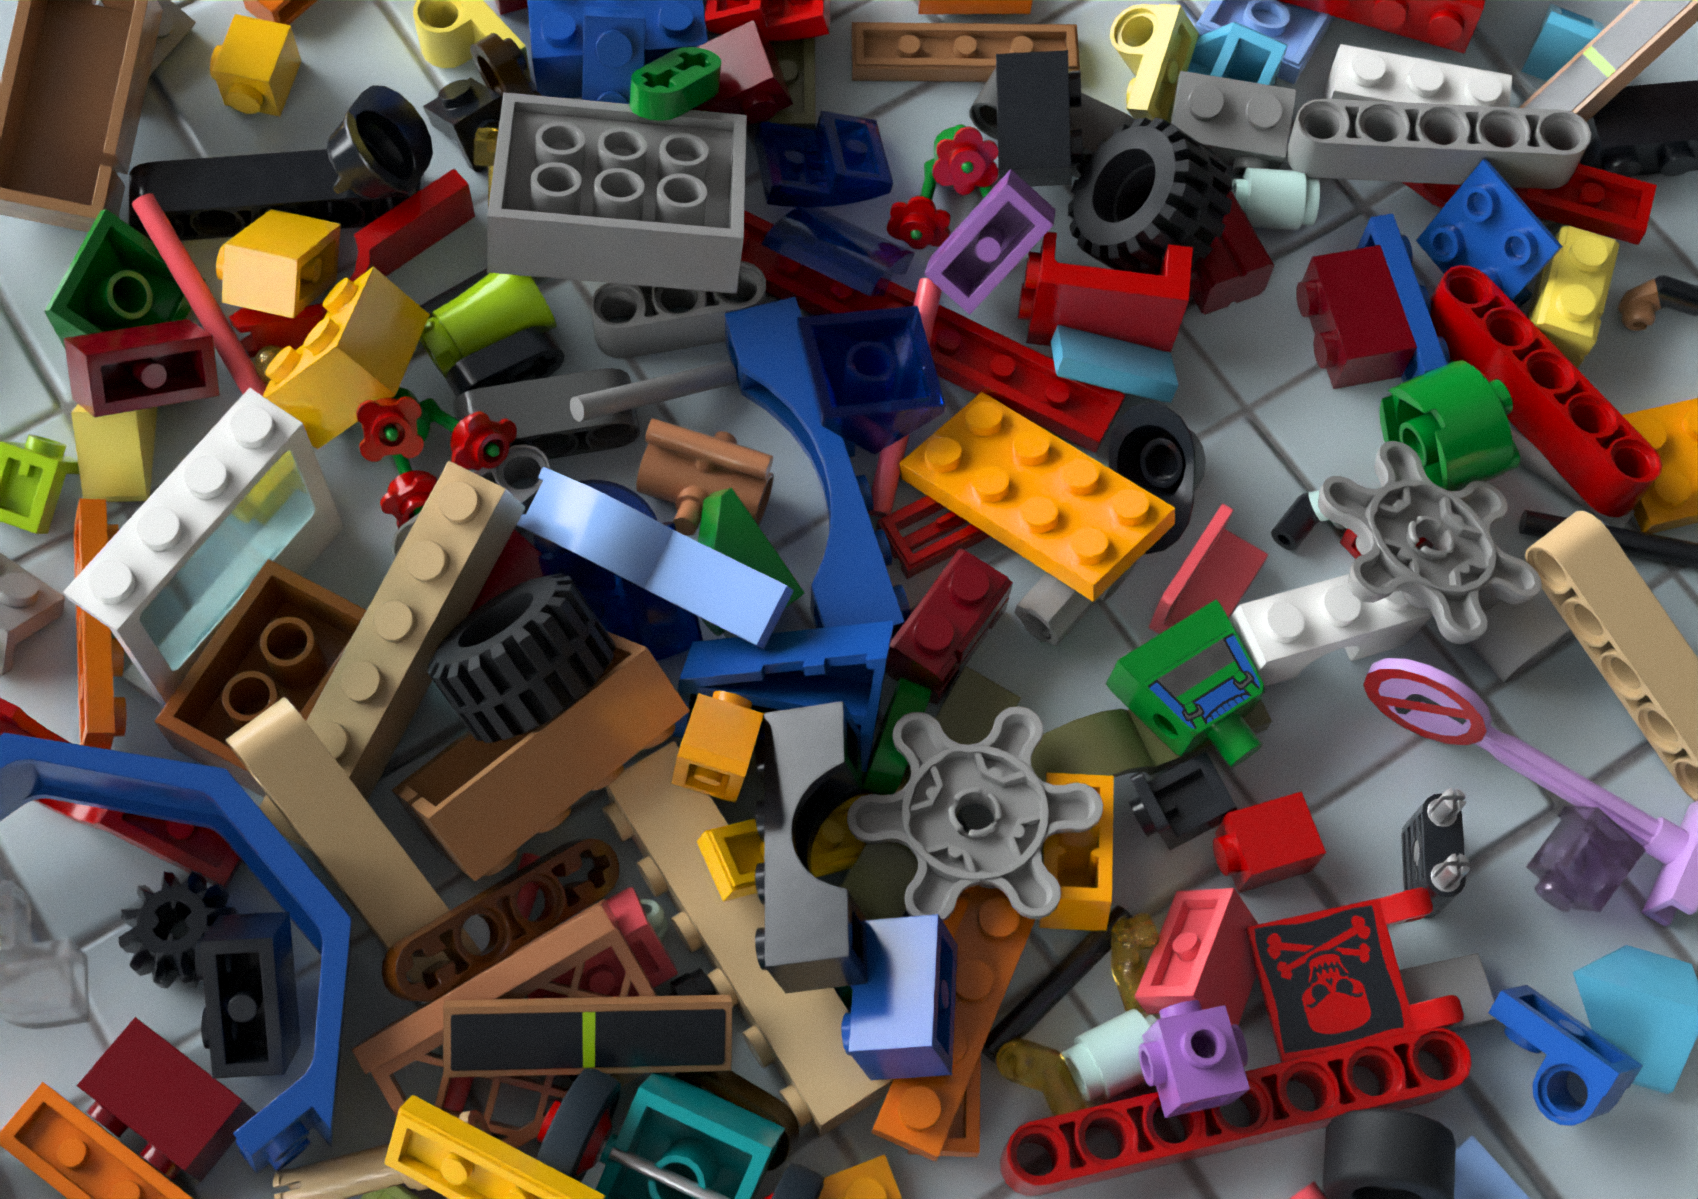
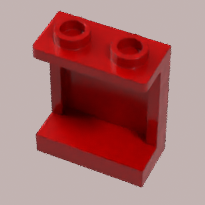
[1017,232,1193,353]

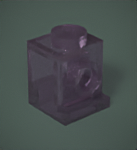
[1526,806,1646,912]

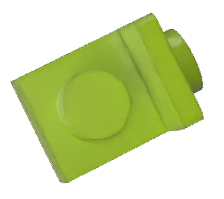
[0,434,80,534]

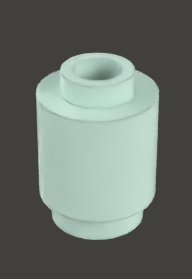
[1231,168,1320,230]
[1062,1008,1157,1102]

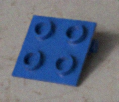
[1416,159,1563,308]

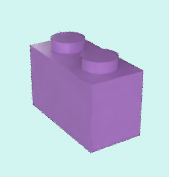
[924,169,1056,315]

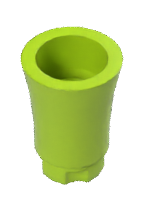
[419,273,557,379]

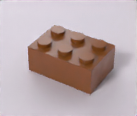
[154,559,366,797]

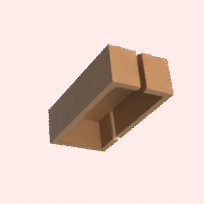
[0,0,163,232]
[391,631,690,882]

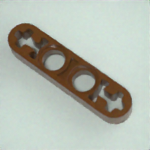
[381,838,620,1002]

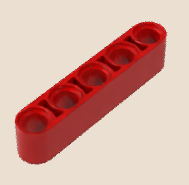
[1430,265,1662,518]

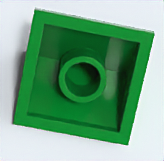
[44,209,206,348]

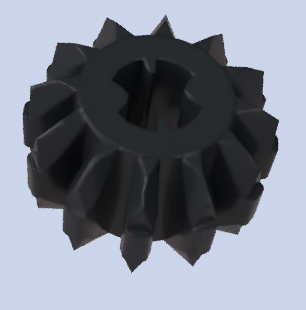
[118,871,239,989]

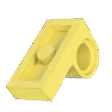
[413,0,531,83]
[1110,4,1199,123]

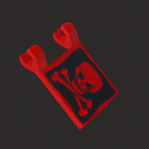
[1246,887,1464,1063]

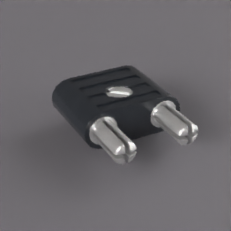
[1401,788,1470,919]

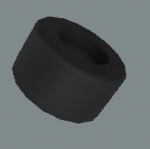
[1323,1108,1456,1199]

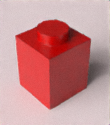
[1213,791,1326,893]

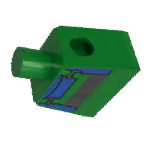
[1106,599,1265,768]

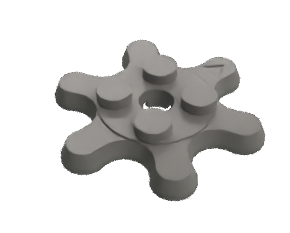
[1318,441,1542,644]
[847,706,1103,921]

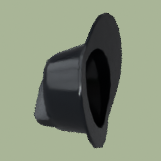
[327,85,433,201]
[1108,402,1206,554]

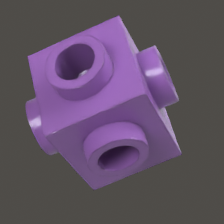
[1139,1000,1250,1118]

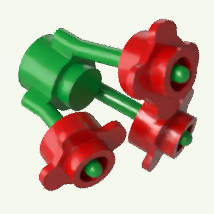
[356,387,517,529]

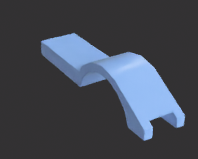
[517,467,794,649]

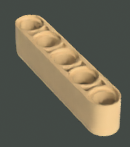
[1525,511,1698,801]
[226,697,481,984]

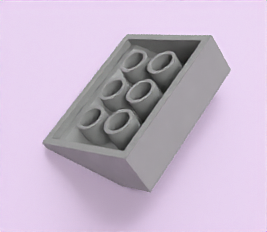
[487,92,747,294]

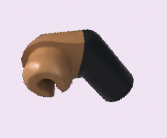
[1618,275,1698,331]

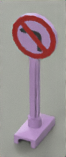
[1363,658,1698,927]

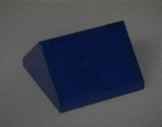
[796,306,946,455]

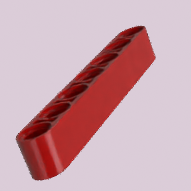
[1000,1028,1472,1196]

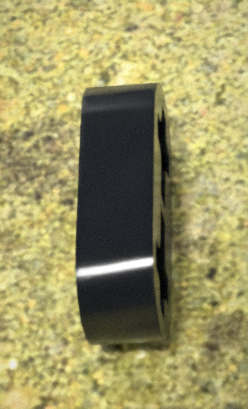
[446,325,565,398]

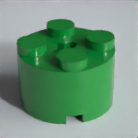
[1379,360,1520,491]

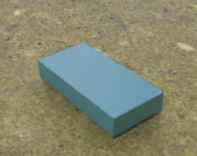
[1051,325,1179,403]

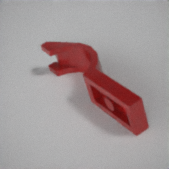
[1402,164,1657,245]
[229,168,475,358]
[0,698,242,889]

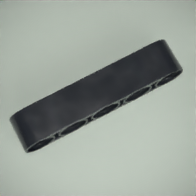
[128,149,425,242]

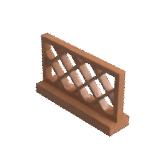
[352,899,658,1149]

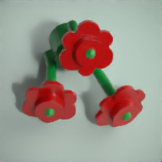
[886,124,999,250]

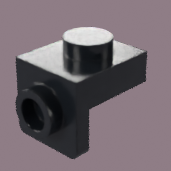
[423,77,503,172]
[1128,752,1238,850]

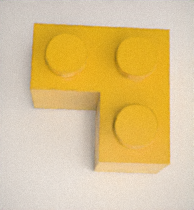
[263,266,430,450]

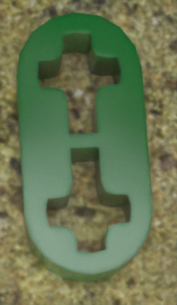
[629,47,722,121]
[862,678,931,795]

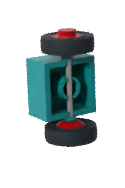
[536,1068,825,1199]

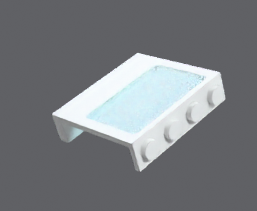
[63,388,344,709]

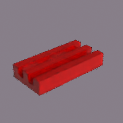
[876,496,991,579]

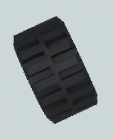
[1068,117,1233,275]
[428,574,616,743]

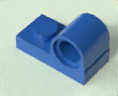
[1488,985,1643,1126]

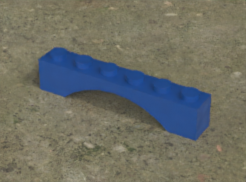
[725,297,911,640]

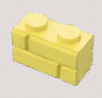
[1527,226,1620,369]

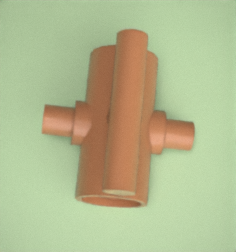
[636,418,774,535]

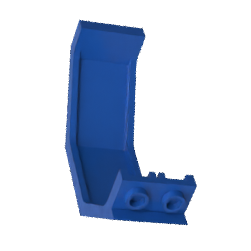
[0,733,351,1174]

